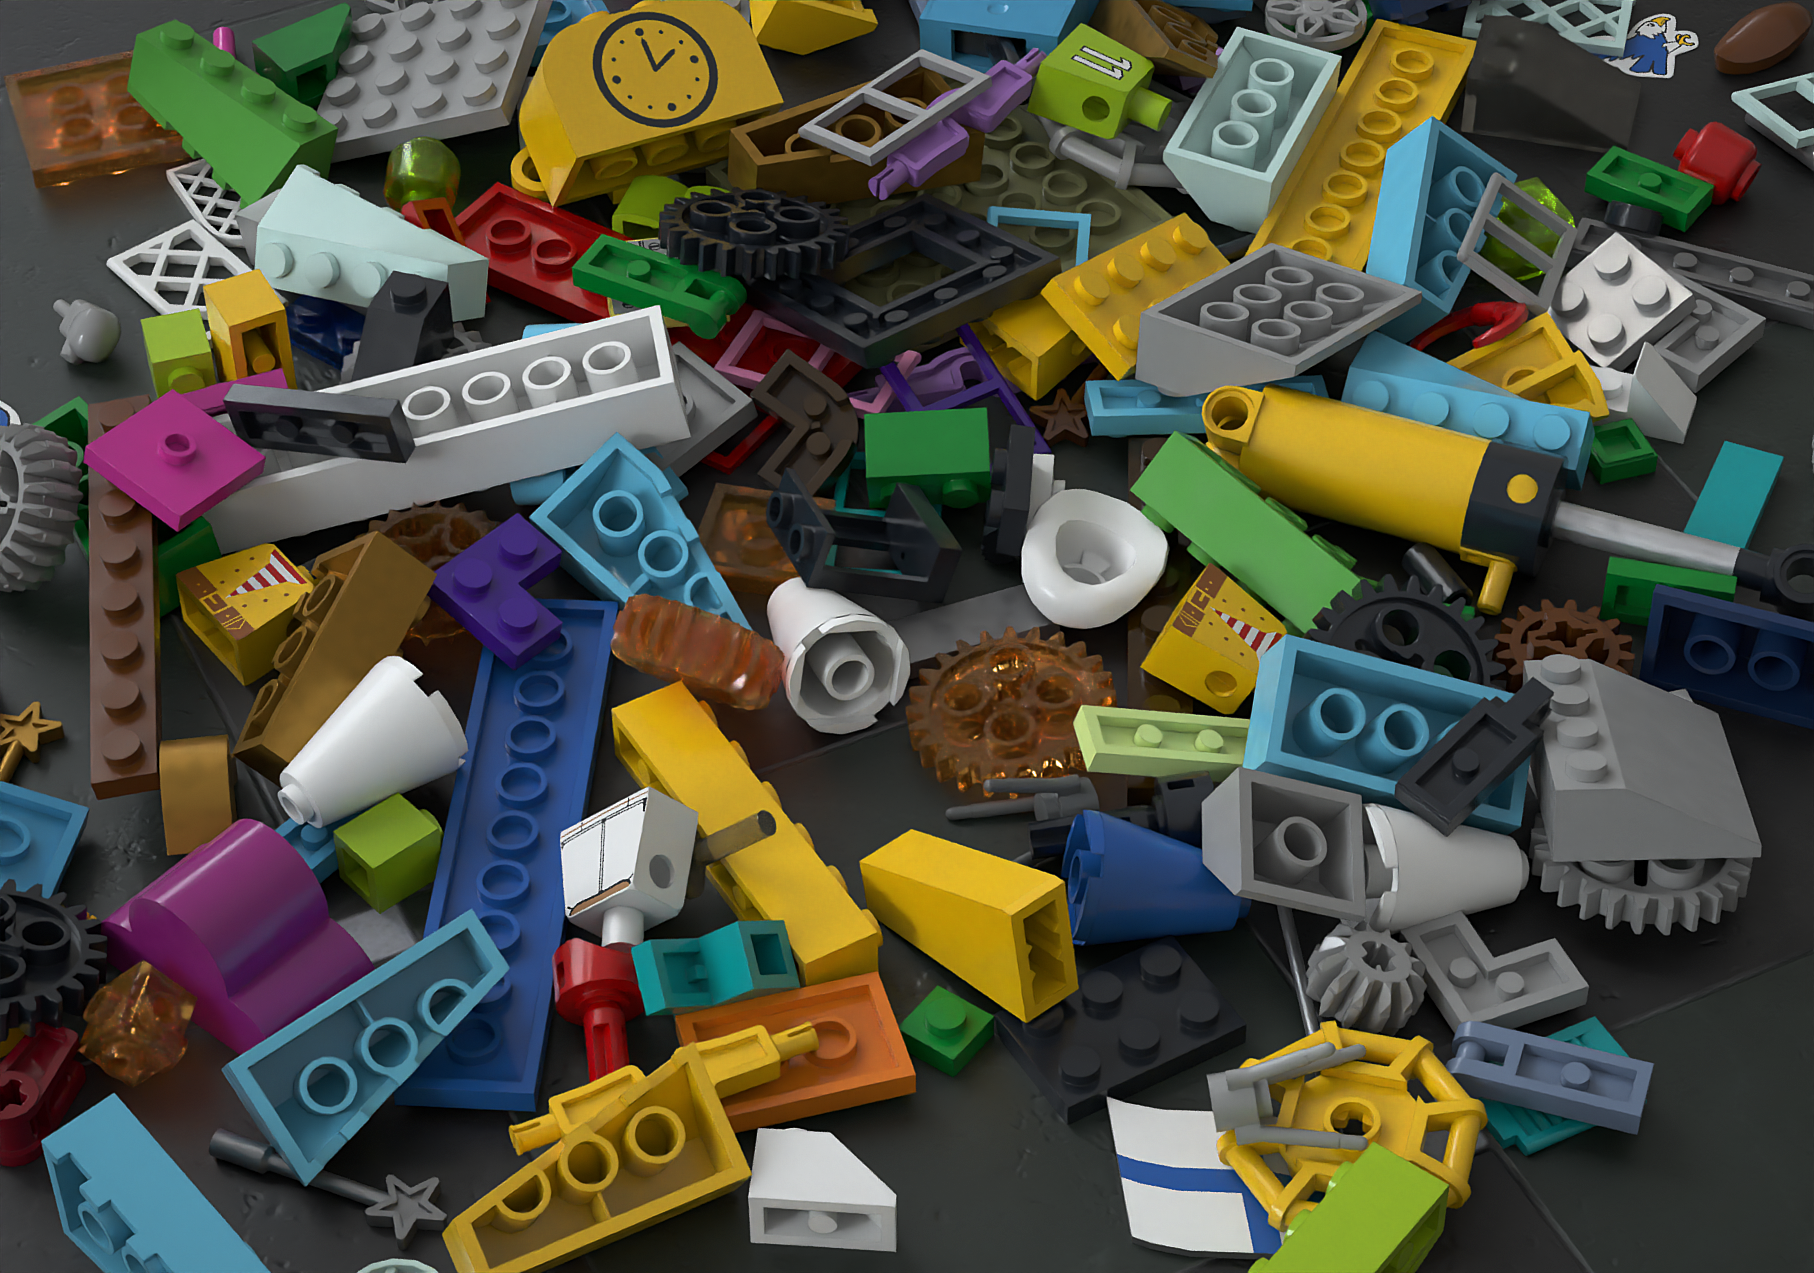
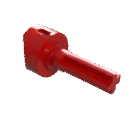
[552,938,645,1083]

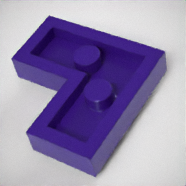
[427,513,563,671]

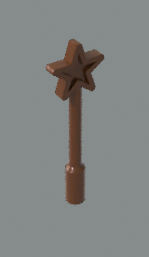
[1029,361,1110,448]

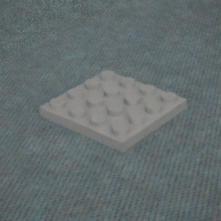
[317,0,553,163]

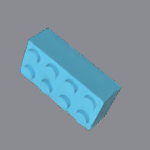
[1242,634,1531,836]

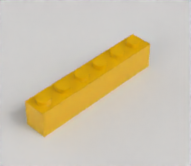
[611,681,883,989]

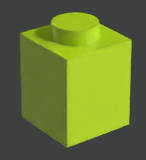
[140,308,217,399]
[333,792,444,914]

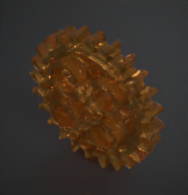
[905,626,1118,799]

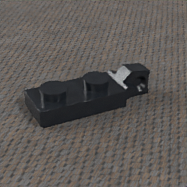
[1394,677,1554,837]

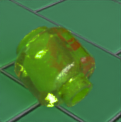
[383,137,461,213]

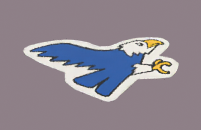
[1562,14,1698,78]

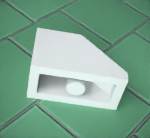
[748,1128,897,1252]

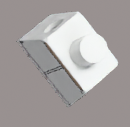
[560,786,698,954]

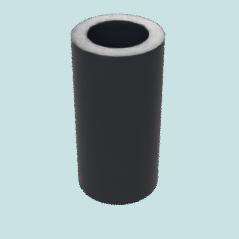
[1402,542,1473,606]

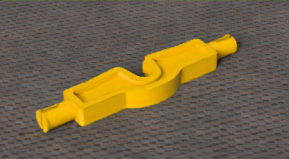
[509,1021,819,1156]

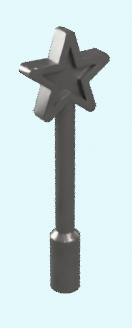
[209,1128,448,1250]

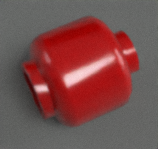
[1673,122,1762,205]

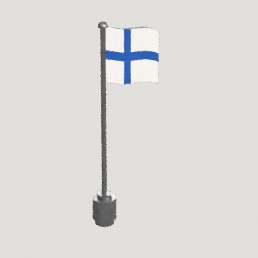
[1106,905,1343,1260]

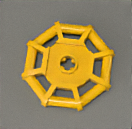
[1216,1020,1488,1233]

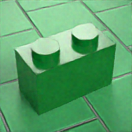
[864,407,991,509]

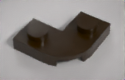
[750,349,860,504]

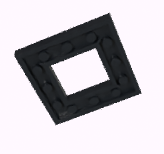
[735,193,1062,369]

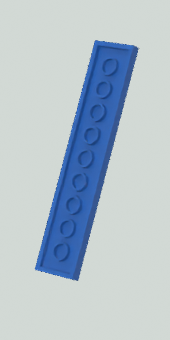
[393,598,620,1112]

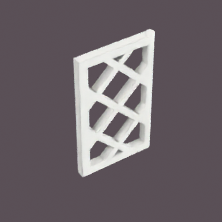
[107,219,289,349]

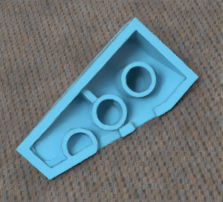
[529,432,755,683]

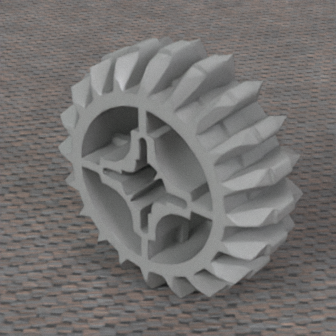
[0,423,84,592]

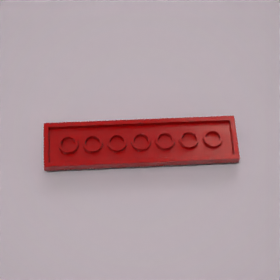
[454,182,863,398]

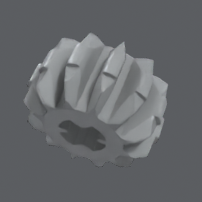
[1305,921,1427,1037]

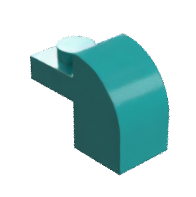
[631,920,800,1020]

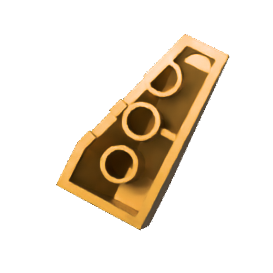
[1087,0,1218,79]

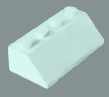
[1163,27,1342,234]

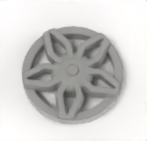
[1265,0,1367,52]

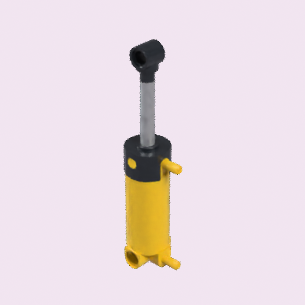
[1202,383,1814,622]

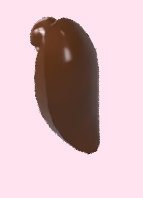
[1714,1,1813,75]

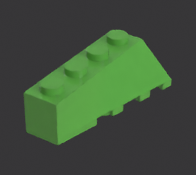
[127,19,339,209]
[1130,430,1378,638]

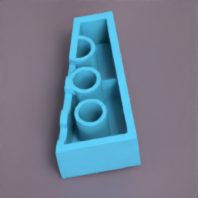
[1365,116,1518,344]
[41,1093,271,1273]

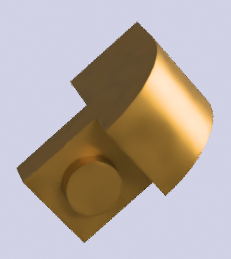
[159,734,238,855]

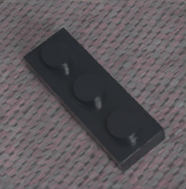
[223,384,416,464]

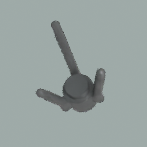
[946,774,1100,867]

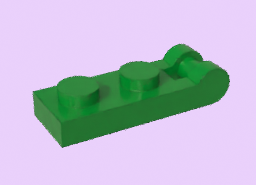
[572,234,747,339]

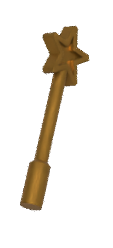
[0,702,65,783]

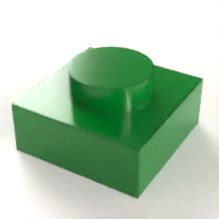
[898,985,994,1078]

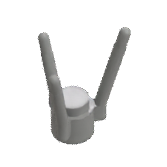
[1207,1042,1368,1151]

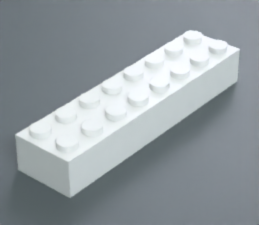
[202,305,691,555]

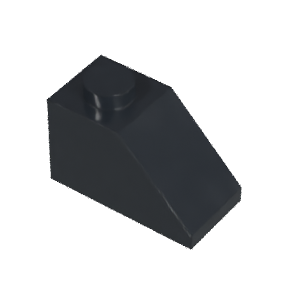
[351,270,455,382]

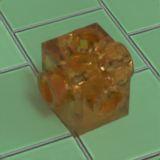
[77,960,198,1088]

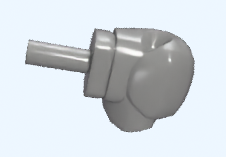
[53,299,121,365]

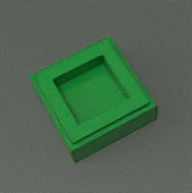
[1587,418,1658,484]

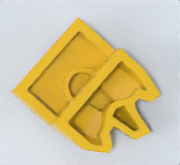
[1447,311,1610,423]

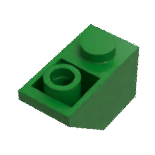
[252,2,354,108]

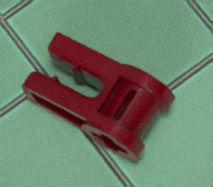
[0,1022,87,1167]

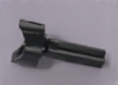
[1027,770,1214,860]

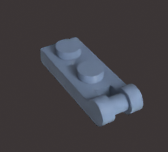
[1445,1021,1654,1135]

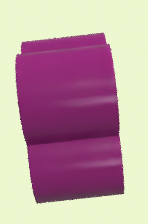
[101,818,375,1055]

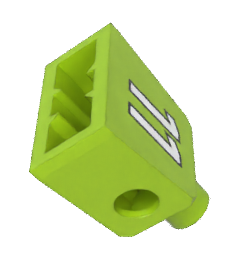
[1027,23,1172,139]

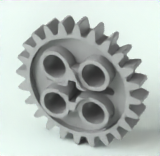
[1528,813,1753,935]

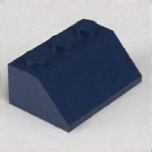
[1639,584,1814,730]

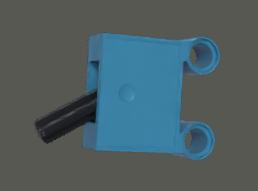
[919,0,1100,105]

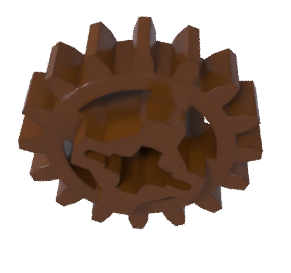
[1492,599,1635,694]

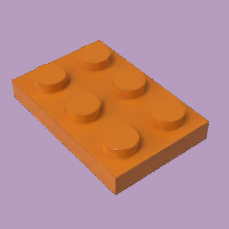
[675,971,916,1134]

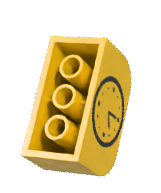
[519,0,784,208]

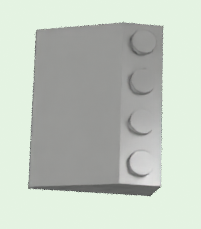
[1135,243,1422,397]
[1523,654,1762,862]

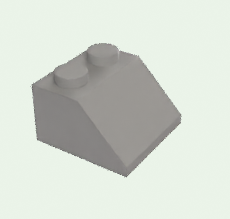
[1202,767,1366,923]

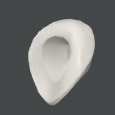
[1022,489,1170,629]

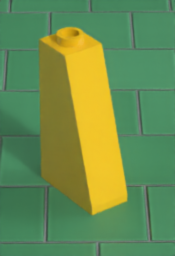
[859,829,1079,1023]

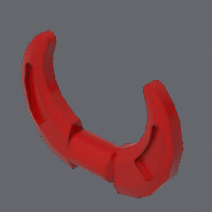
[1409,301,1529,351]

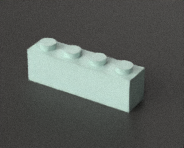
[254,164,489,322]

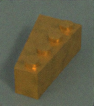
[728,66,985,204]

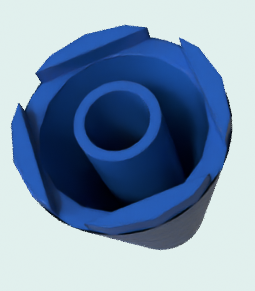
[1061,810,1252,946]

